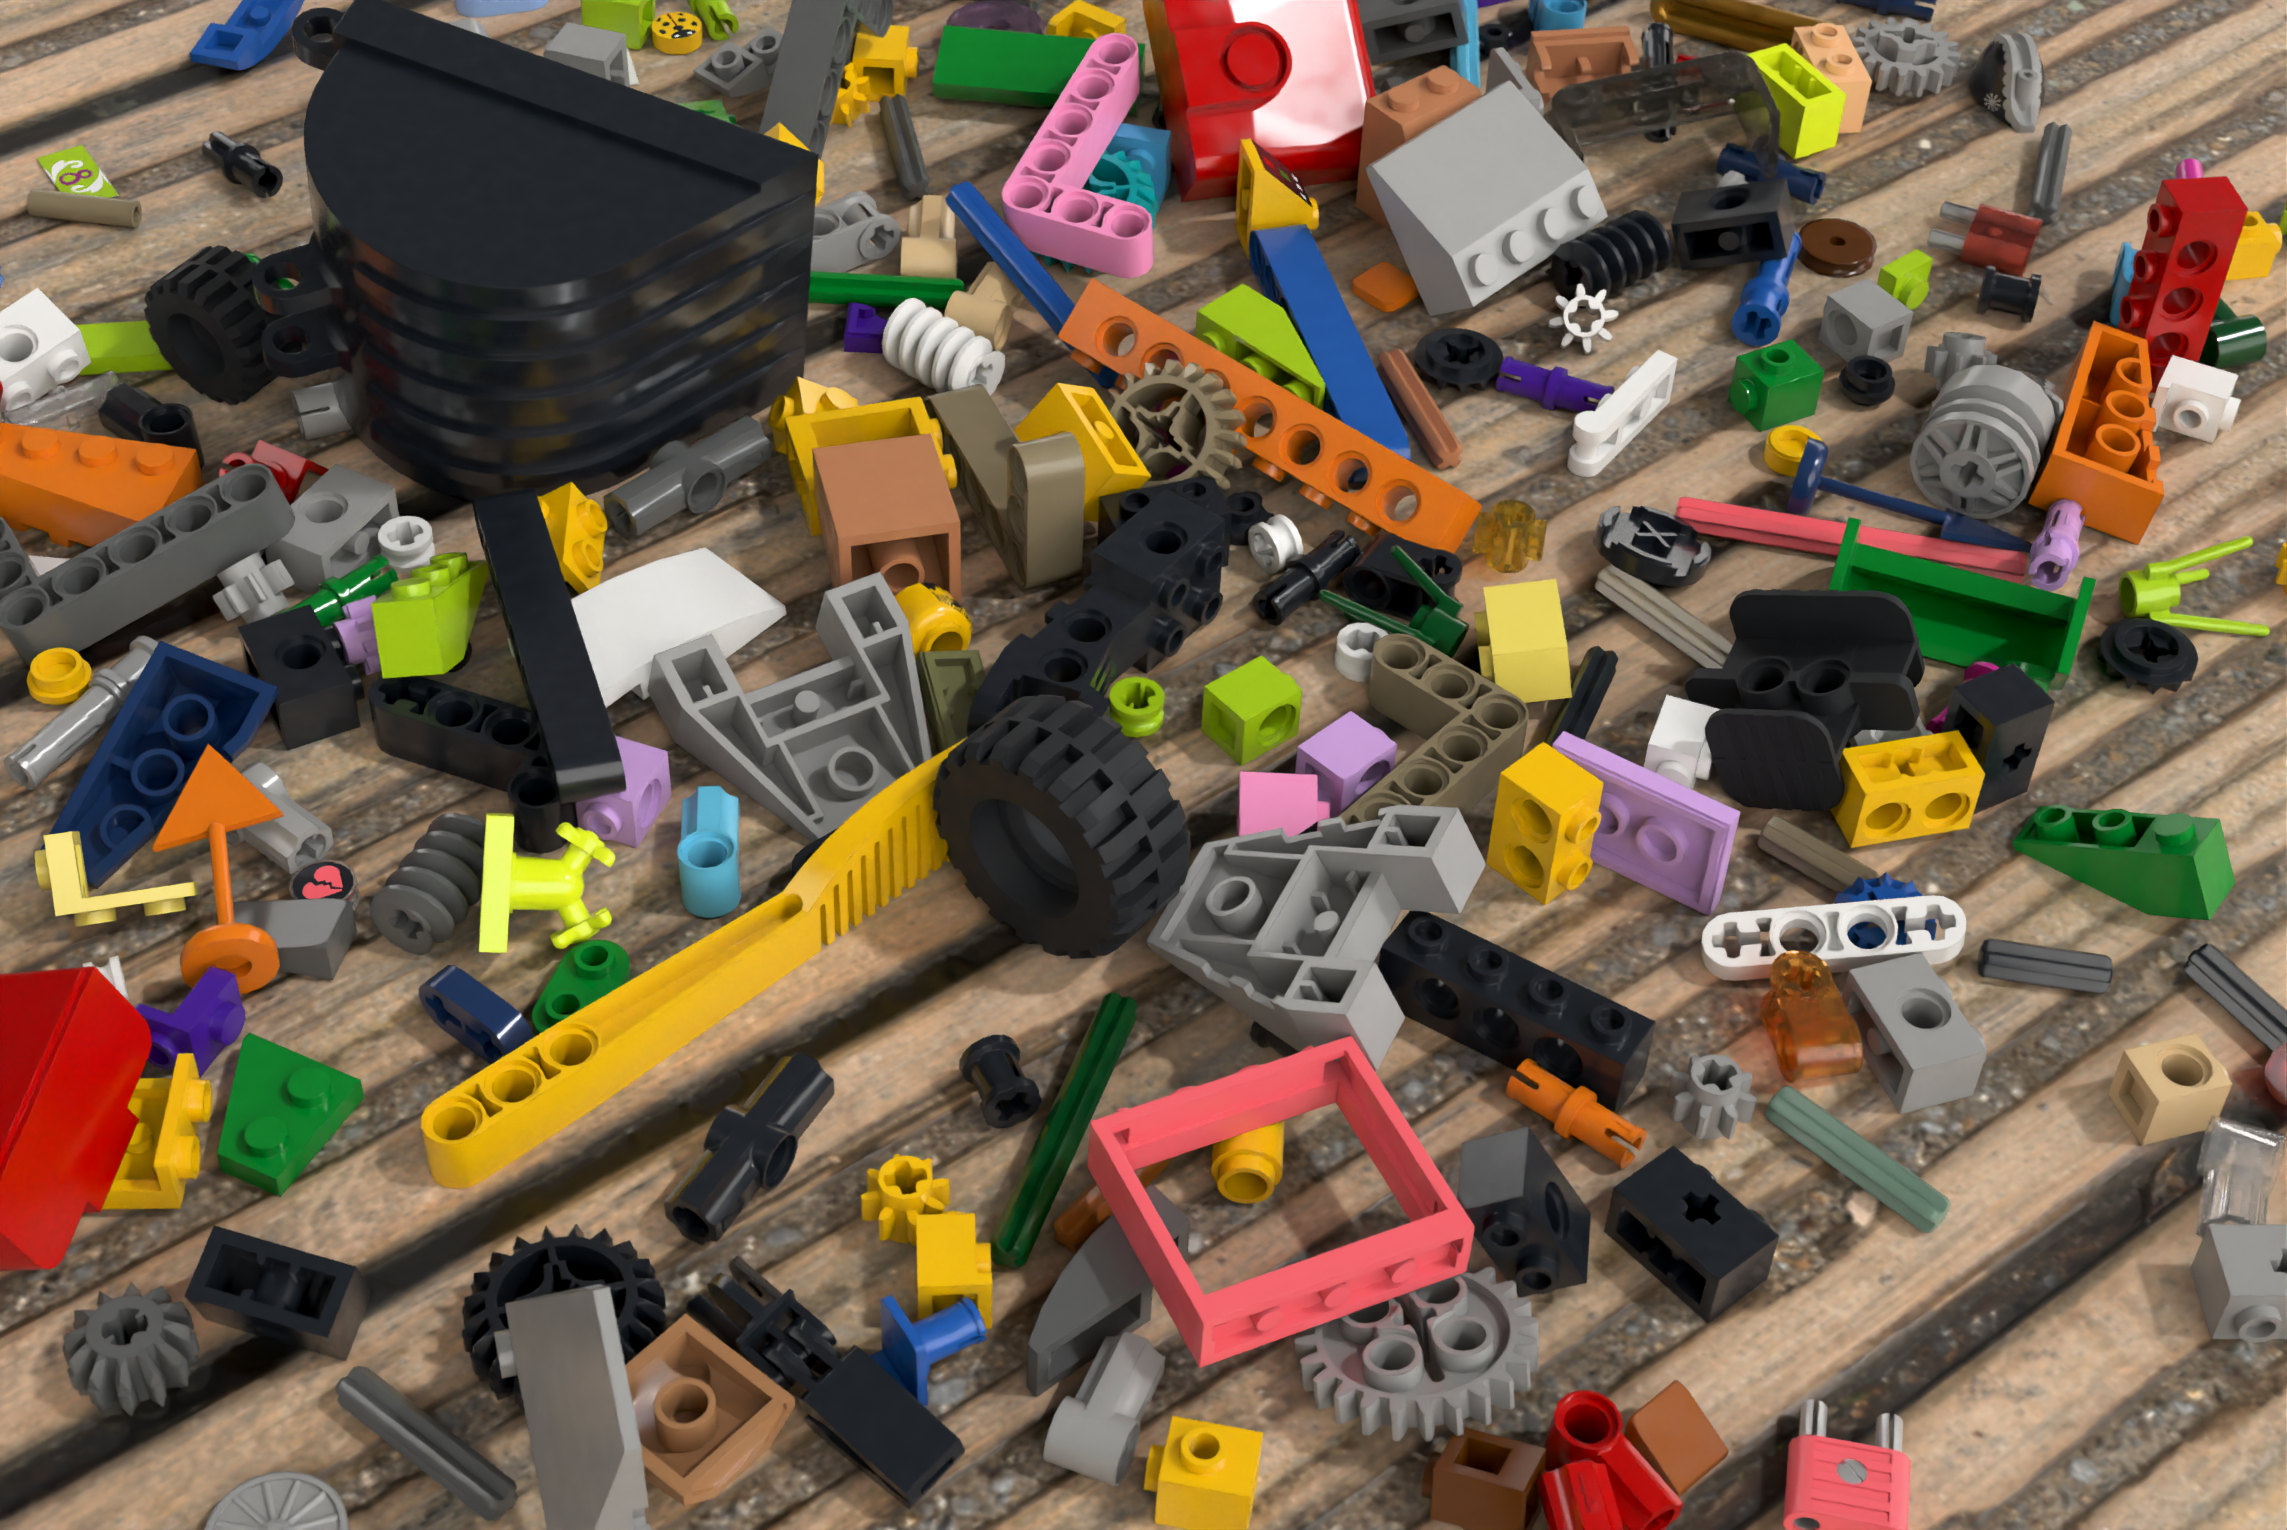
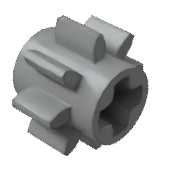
[1924,332,1998,391]
[212,552,295,624]
[1667,1055,1757,1140]

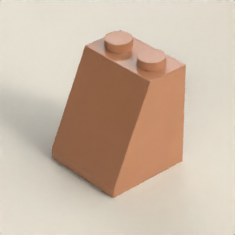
[1355,65,1481,233]
[812,433,962,606]

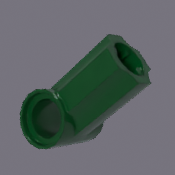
[2199,297,2267,369]

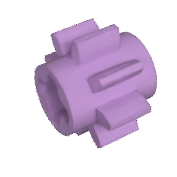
[332,595,381,675]

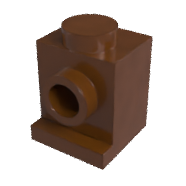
[1422,1427,1546,1530]

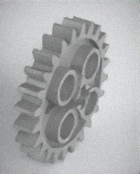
[1295,1261,1539,1441]

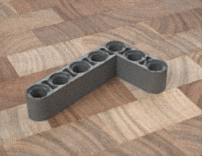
[759,0,894,160]
[0,463,295,667]

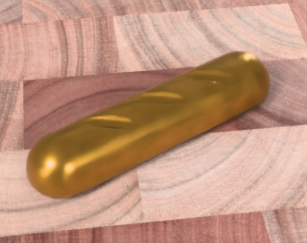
[1650,0,1836,53]

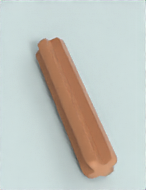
[1376,348,1463,470]

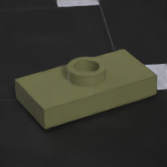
[916,650,986,754]

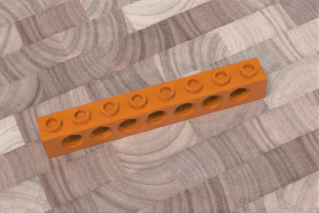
[1057,278,1483,554]

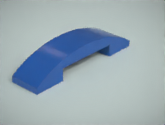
[189,0,304,70]

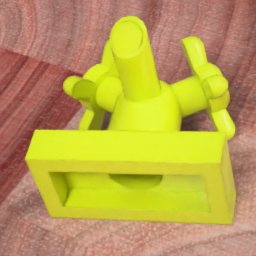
[478,813,615,953]

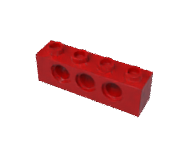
[2117,176,2248,393]

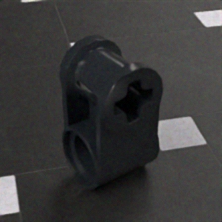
[1342,532,1463,622]

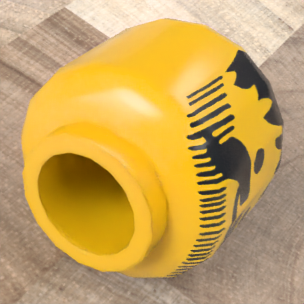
[894,582,973,662]

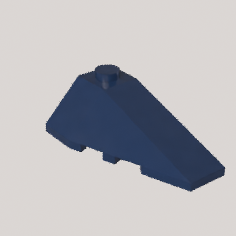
[34,640,279,889]

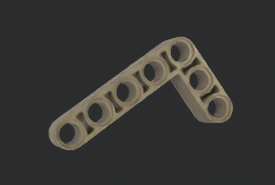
[923,384,1085,590]
[1338,633,1529,825]

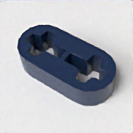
[419,965,534,1065]

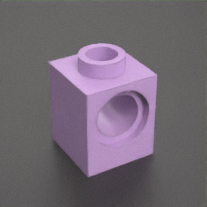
[1295,711,1397,818]
[576,736,672,848]

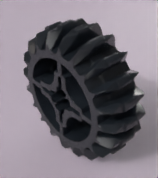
[462,1223,667,1413]

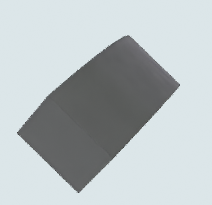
[1027,1184,1190,1397]

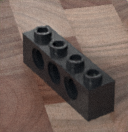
[1378,910,1656,1114]

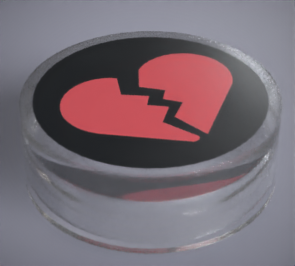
[289,859,360,911]

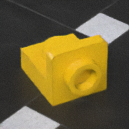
[1046,0,1126,39]

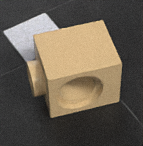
[2108,1033,2232,1146]

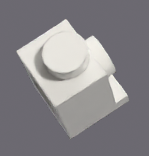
[2151,355,2241,443]
[1644,695,1721,790]

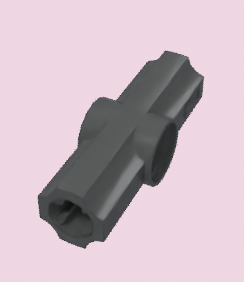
[603,415,772,540]

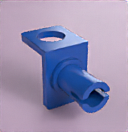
[869,1295,986,1407]

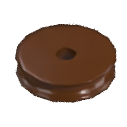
[1797,218,1877,278]

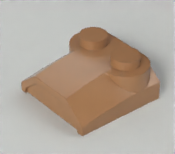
[625,1313,795,1506]

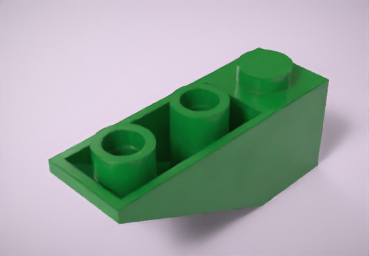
[2013,804,2235,921]

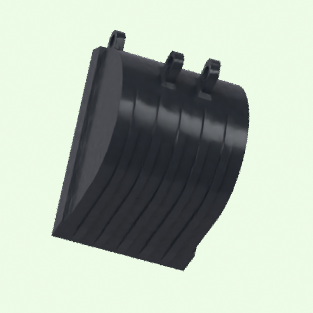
[251,0,819,501]

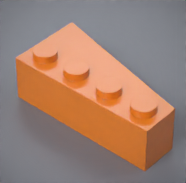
[2028,321,2164,545]
[0,422,204,548]

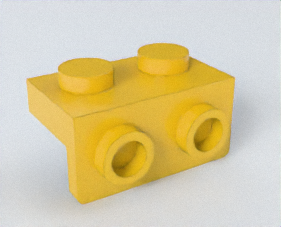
[537,482,607,595]
[102,1053,212,1209]

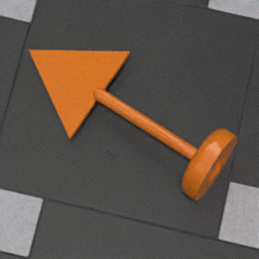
[152,744,284,995]

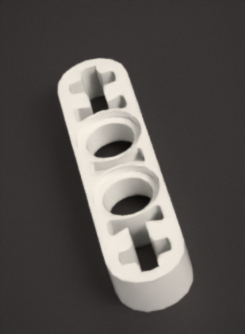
[1701,895,1966,981]

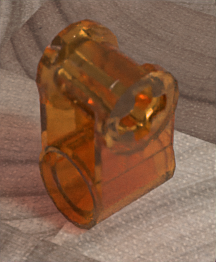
[1759,950,1863,1083]

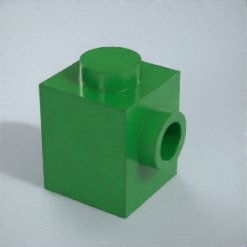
[1728,339,1825,432]

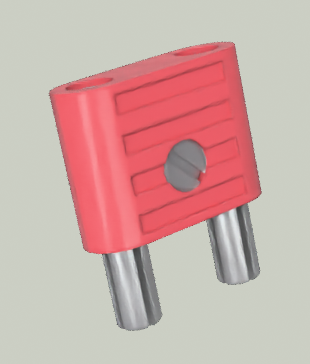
[1783,1399,1911,1530]

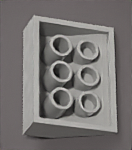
[1365,80,1608,316]

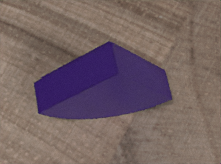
[844,302,888,354]

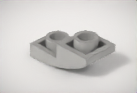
[693,26,783,98]

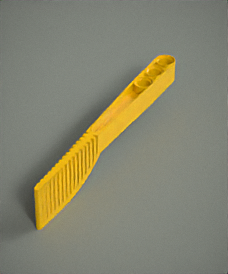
[421,737,968,1189]

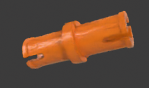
[1506,1058,1647,1169]

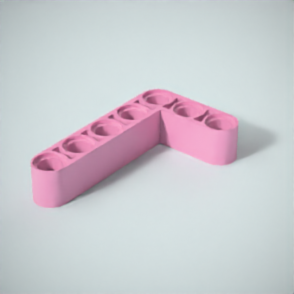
[1002,33,1154,278]

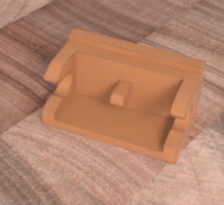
[1525,26,1639,105]

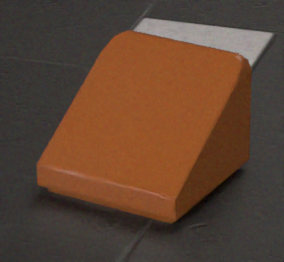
[1624,1380,1729,1497]

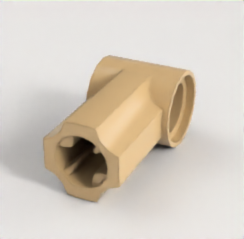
[901,195,957,279]
[944,261,1024,351]

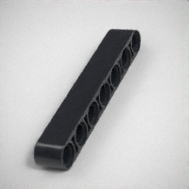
[472,487,626,806]

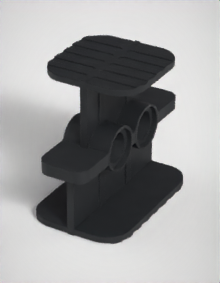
[1685,589,1925,811]

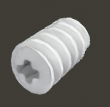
[882,297,1005,396]

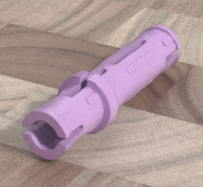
[2028,499,2085,591]

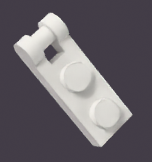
[1567,350,1678,477]

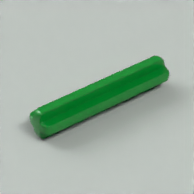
[809,271,965,310]

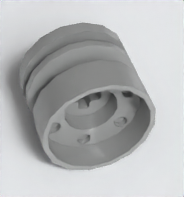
[1909,365,2056,519]

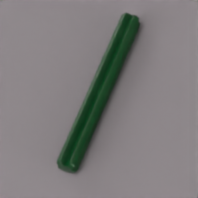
[989,992,1138,1270]

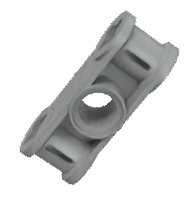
[811,191,901,273]

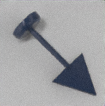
[1785,438,2032,553]

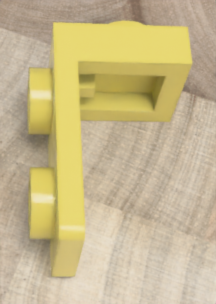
[35,831,200,927]

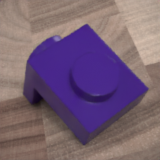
[135,966,246,1078]

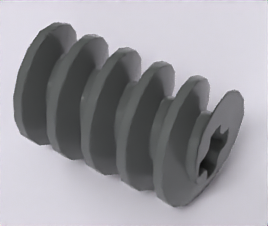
[369,813,485,956]

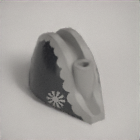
[1969,33,2045,133]

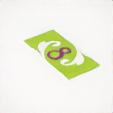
[36,145,119,198]

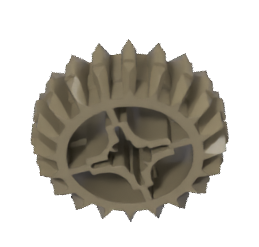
[1107,359,1248,490]

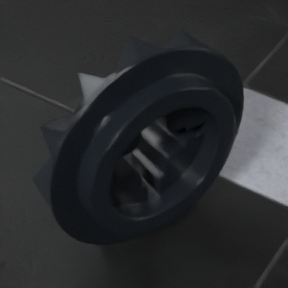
[1414,328,1504,394]
[2097,618,2198,695]

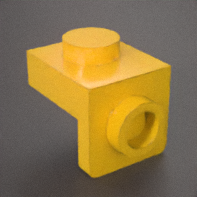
[768,376,858,455]

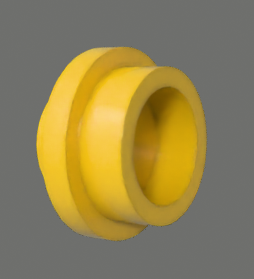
[27,647,93,705]

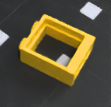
[785,396,957,536]

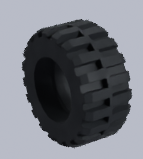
[933,695,1191,959]

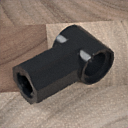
[98,383,204,470]

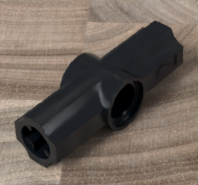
[664,1051,834,1245]

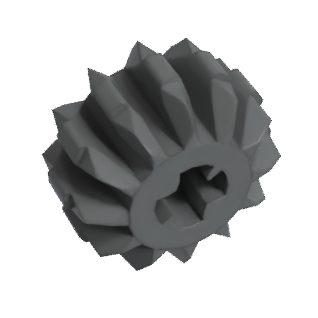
[63,1282,199,1417]

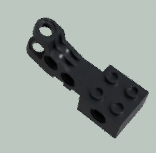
[966,489,1226,737]

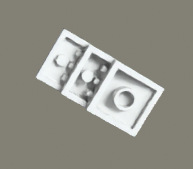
[507,547,787,708]

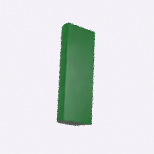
[932,25,1145,117]

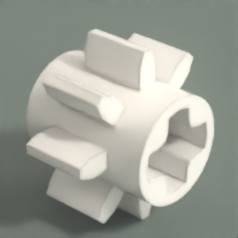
[1549,283,1618,355]

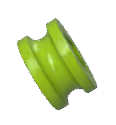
[1109,676,1165,738]

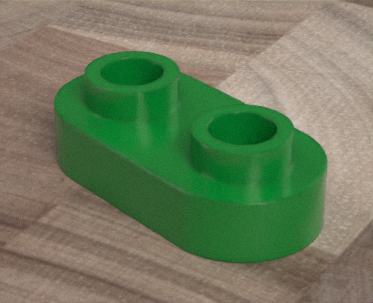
[532,940,632,1037]

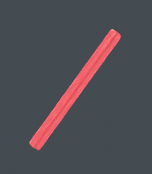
[1675,496,2027,584]

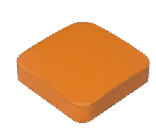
[1351,262,1420,312]

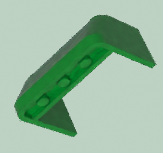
[1828,517,2096,694]

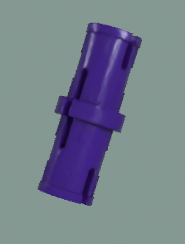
[1496,356,1615,413]

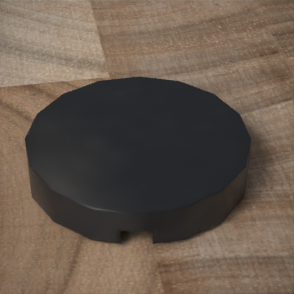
[1593,506,1711,587]

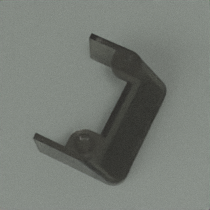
[1543,50,1780,180]

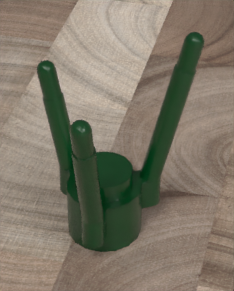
[1318,545,1470,658]

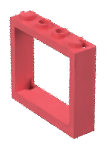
[1087,1035,1475,1368]

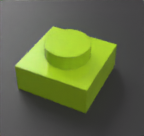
[1877,249,1933,310]

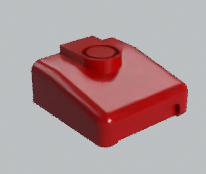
[1142,0,1376,203]
[0,966,152,1271]

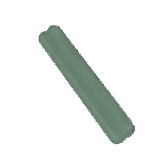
[1765,1086,1951,1233]

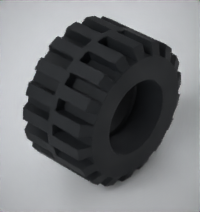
[144,245,303,405]

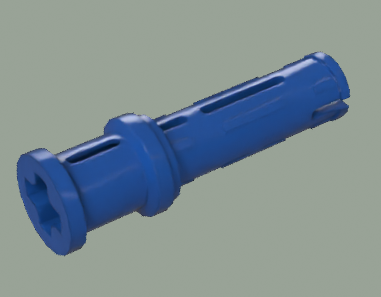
[1731,231,1802,346]

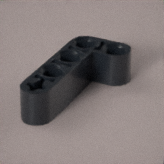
[368,676,578,854]

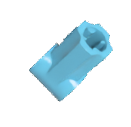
[677,786,741,918]

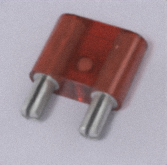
[1927,201,2043,277]

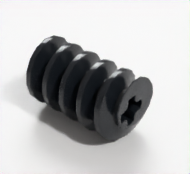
[1551,210,1673,309]

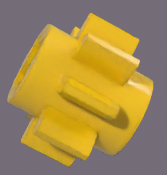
[830,62,872,127]
[861,1154,950,1246]

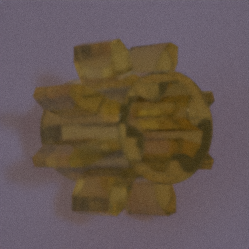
[1473,499,1547,573]

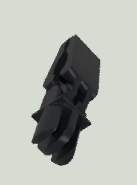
[686,1255,965,1510]

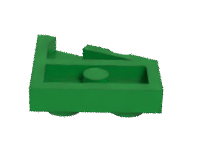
[217,1033,364,1197]

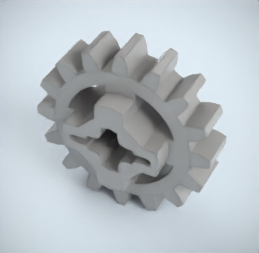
[1852,17,1961,97]

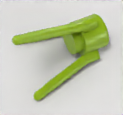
[2118,536,2270,637]

